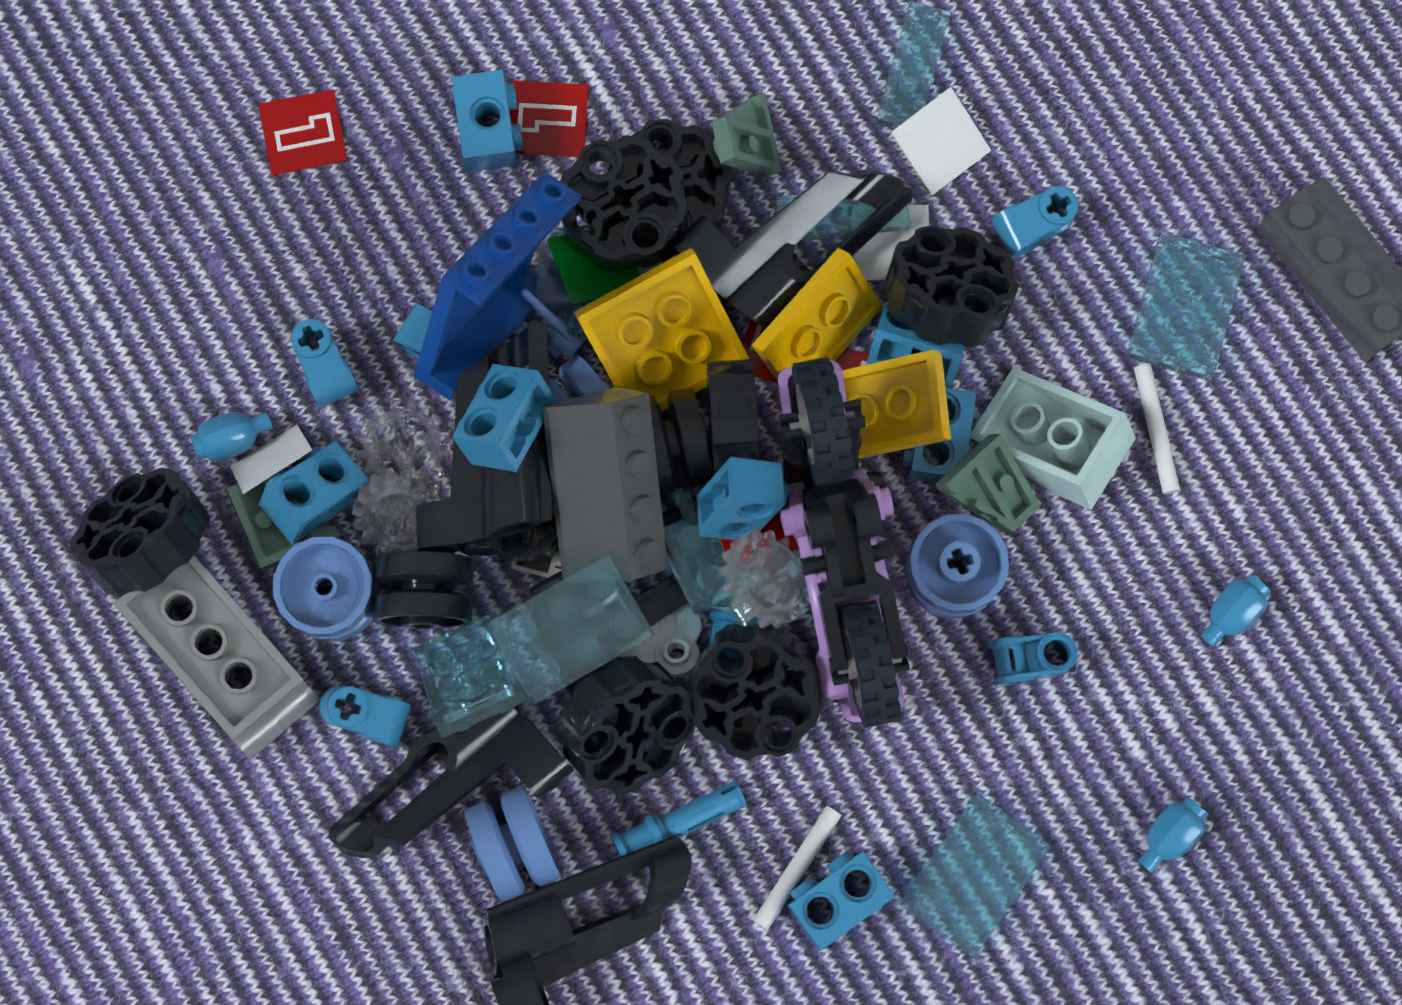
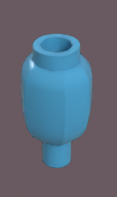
[190,412,273,462]
[1200,574,1271,648]
[1138,797,1209,873]

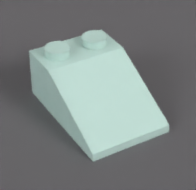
[970,367,1136,510]

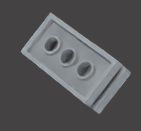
[113,556,320,760]

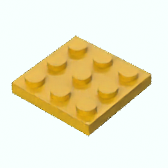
[574,248,749,411]

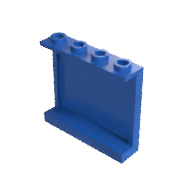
[414,171,582,401]

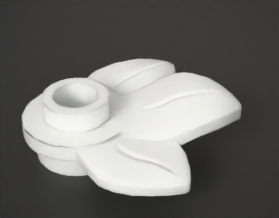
[617,603,702,677]

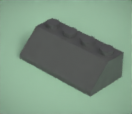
[1256,178,1402,363]
[542,387,668,584]

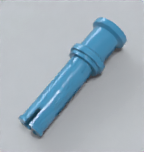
[609,780,747,857]

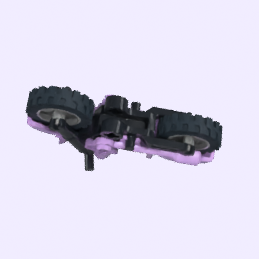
[778,357,910,728]

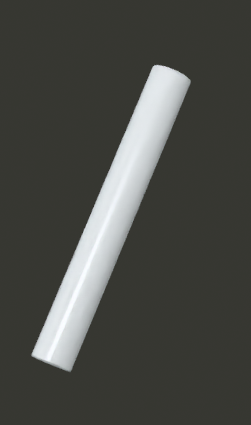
[1134,364,1180,494]
[753,806,842,931]

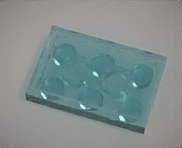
[1126,232,1245,381]
[487,555,655,705]
[414,612,528,738]
[898,793,1052,959]

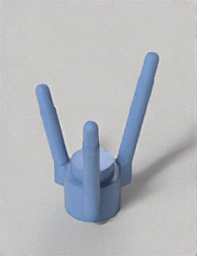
[513,267,589,360]

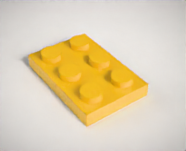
[752,248,883,381]
[842,349,951,459]

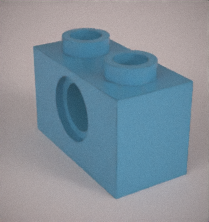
[451,69,524,173]

